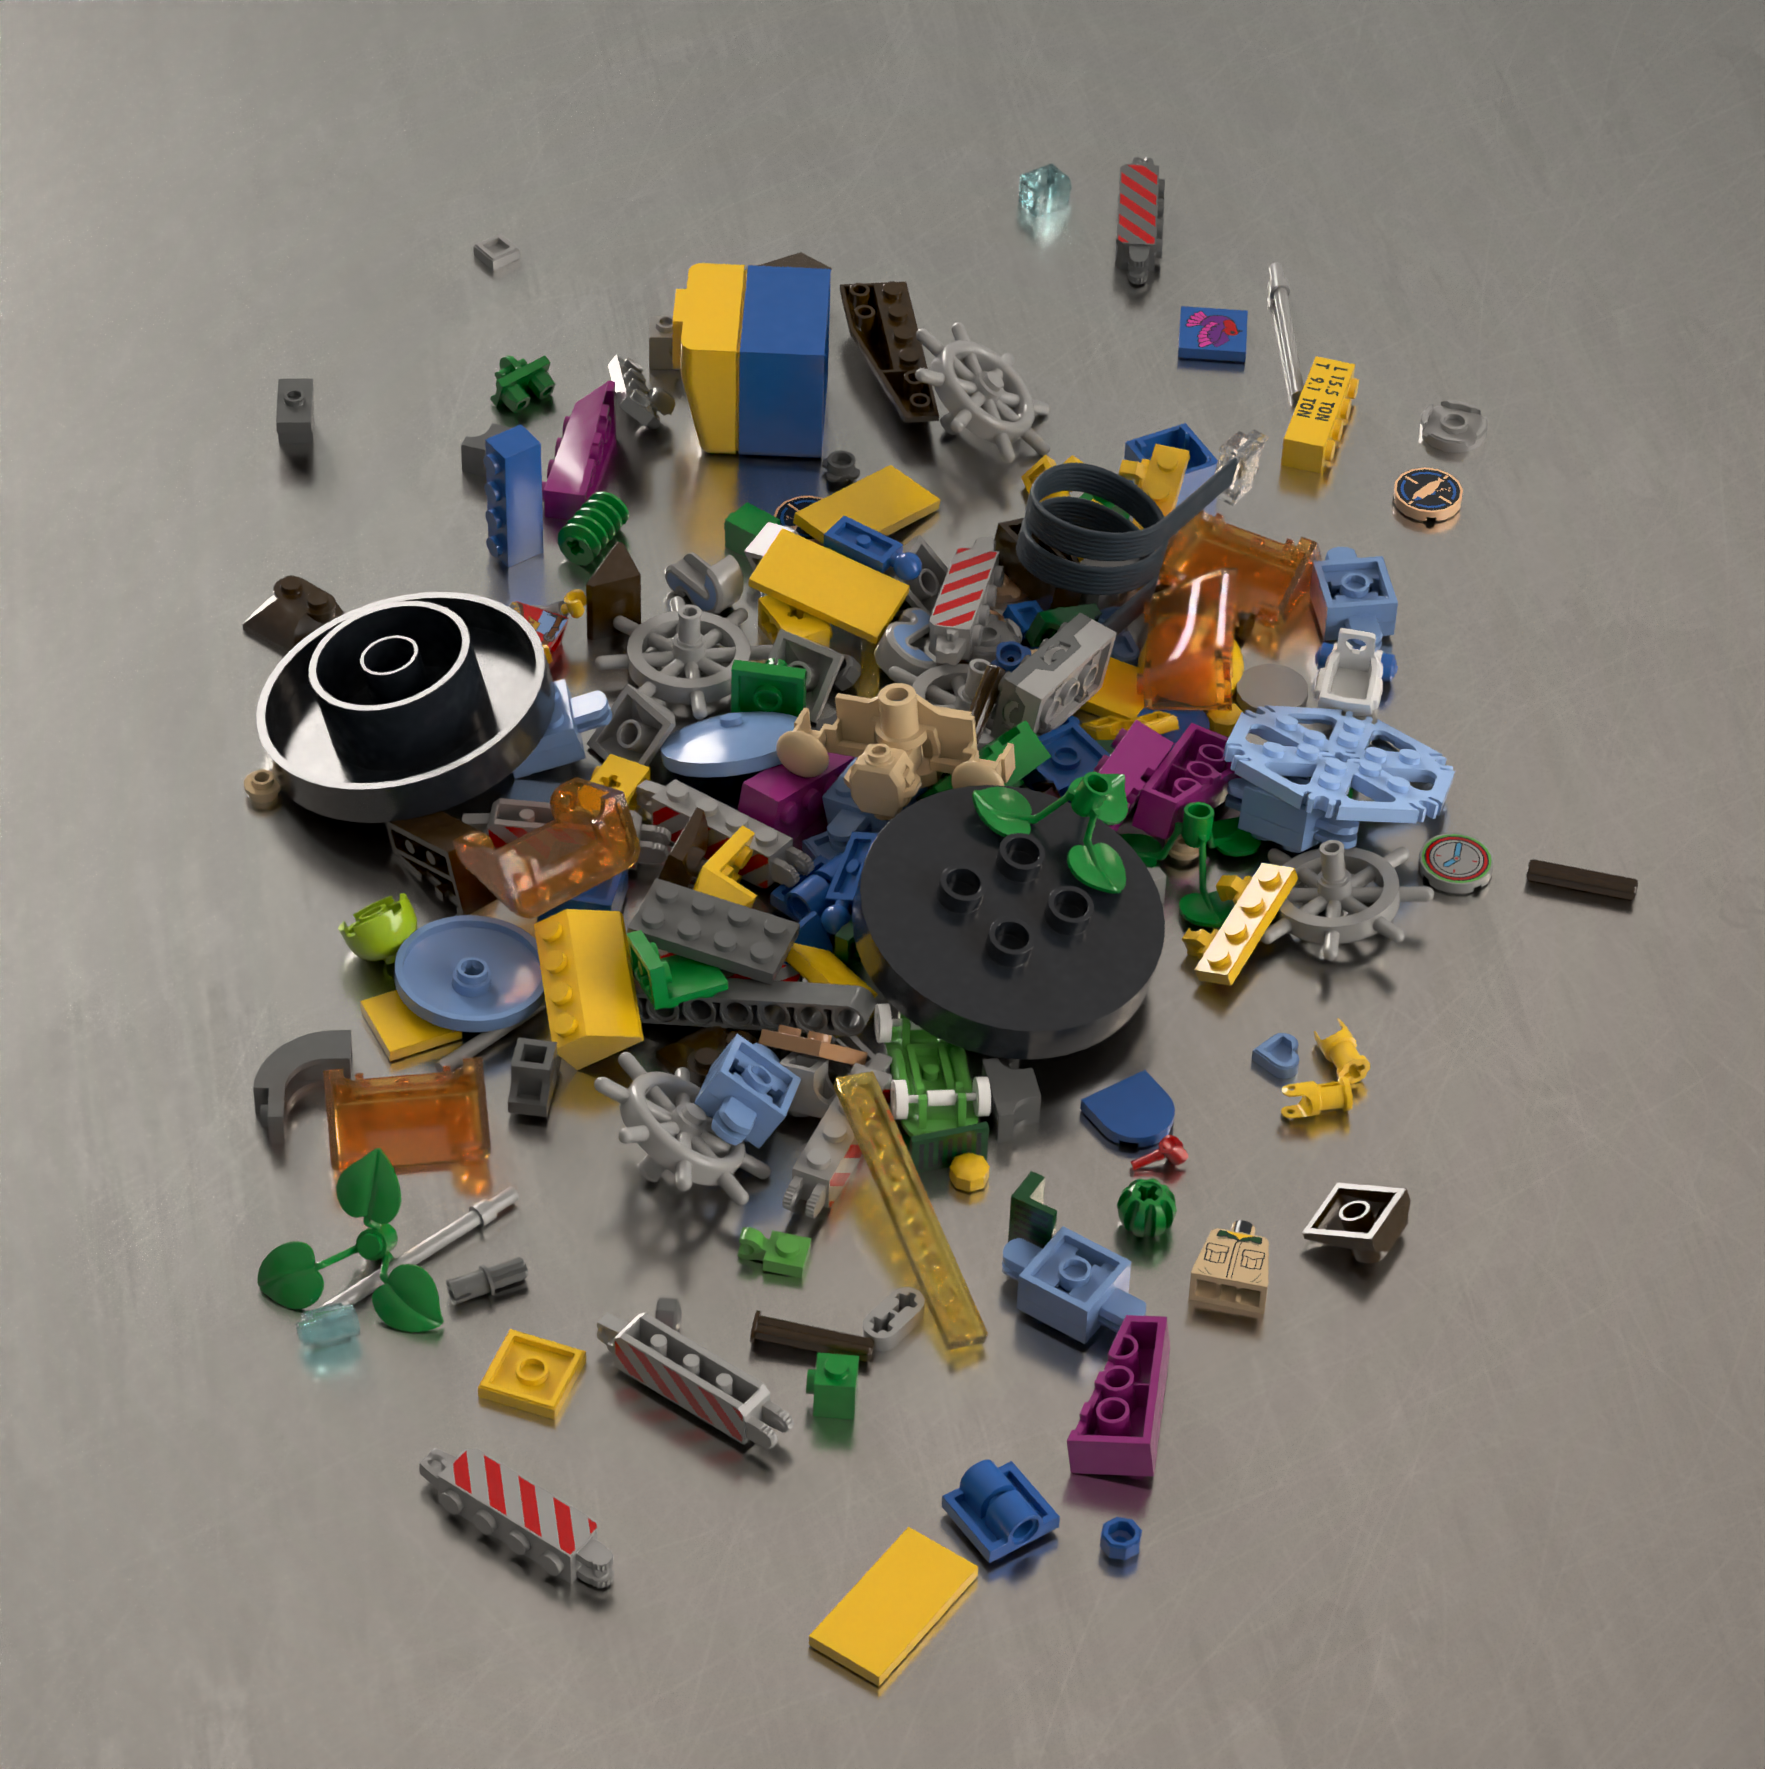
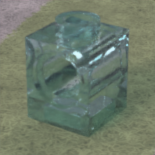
[1018,163,1072,219]

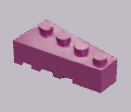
[1093,719,1174,832]
[1132,723,1242,840]
[738,752,855,841]
[1067,1315,1170,1476]

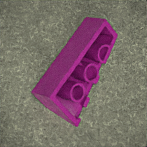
[542,381,616,520]

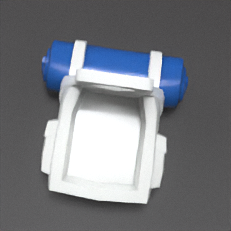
[1314,628,1398,717]

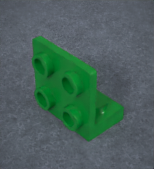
[627,930,729,1010]

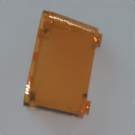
[1158,509,1322,628]
[1137,567,1240,710]
[452,777,641,919]
[323,1057,491,1175]

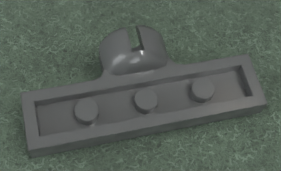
[608,355,676,430]

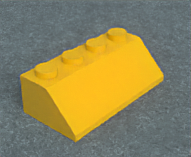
[534,909,644,1071]

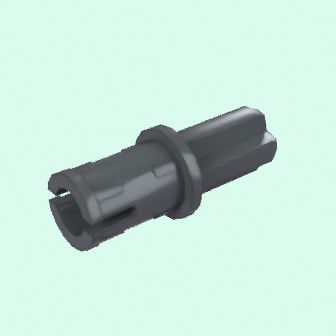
[446,1257,528,1305]

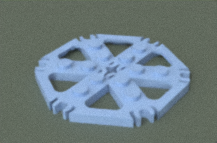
[1223,705,1455,824]

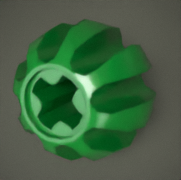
[1117,1178,1177,1238]

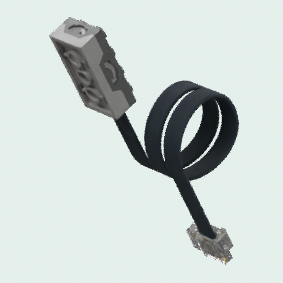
[990,429,1268,738]

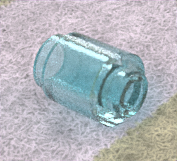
[296,1302,360,1352]

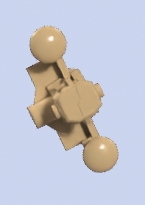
[776,683,1016,820]

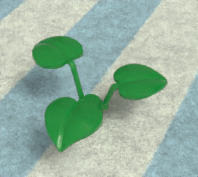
[972,772,1128,894]
[1119,802,1261,927]
[257,1148,444,1332]

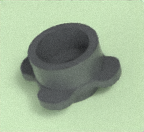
[822,450,860,482]

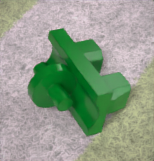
[490,355,555,413]

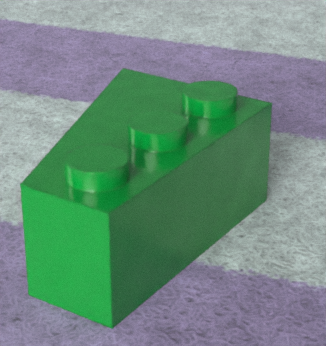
[916,720,1051,801]

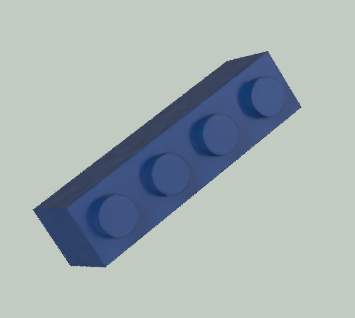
[483,424,544,568]

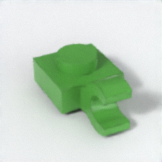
[738,1227,812,1278]

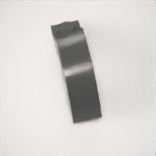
[253,1030,353,1144]

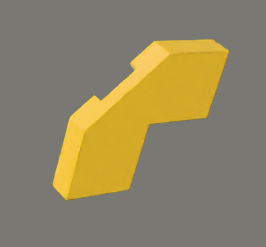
[1080,711,1179,740]

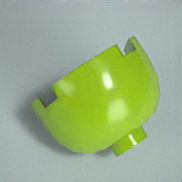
[338,893,417,964]

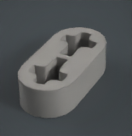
[863,1287,925,1352]

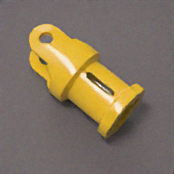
[1313,1018,1371,1084]
[1281,1076,1353,1119]

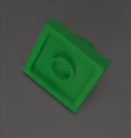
[731,658,806,717]

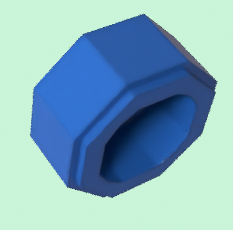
[1100,1517,1142,1560]

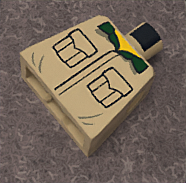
[1188,1220,1269,1314]

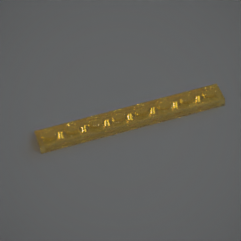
[833,1071,989,1351]

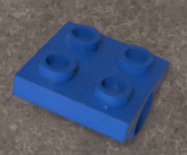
[770,853,853,938]
[942,1460,1060,1563]

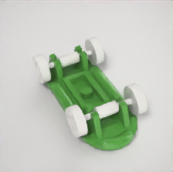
[874,1003,991,1137]

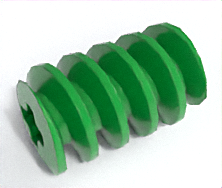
[557,492,629,565]

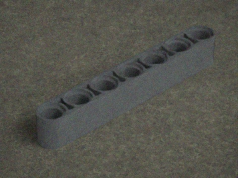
[633,975,876,1036]

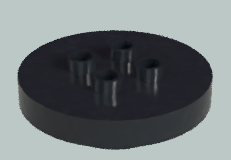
[256,592,555,823]
[852,785,1165,1059]

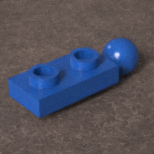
[823,515,922,581]
[821,832,879,935]

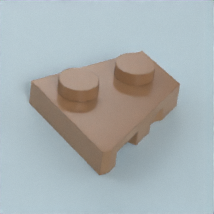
[759,1025,868,1066]

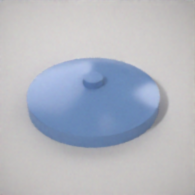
[661,712,797,777]
[394,915,545,1032]

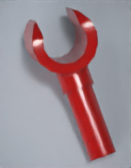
[1130,1135,1188,1171]

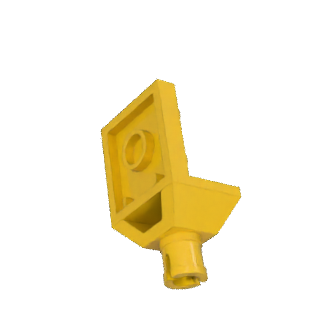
[693,825,757,908]

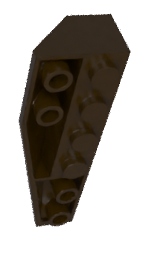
[839,281,939,423]

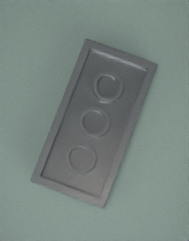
[627,878,800,985]

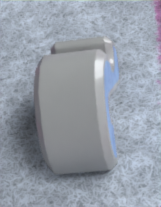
[665,552,744,614]
[874,607,936,677]

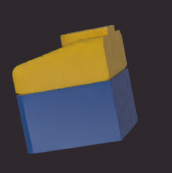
[672,263,831,458]

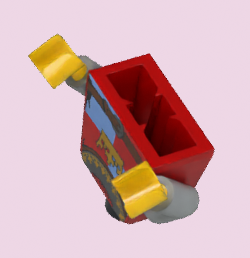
[509,589,586,664]

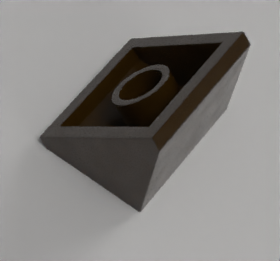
[586,542,641,641]

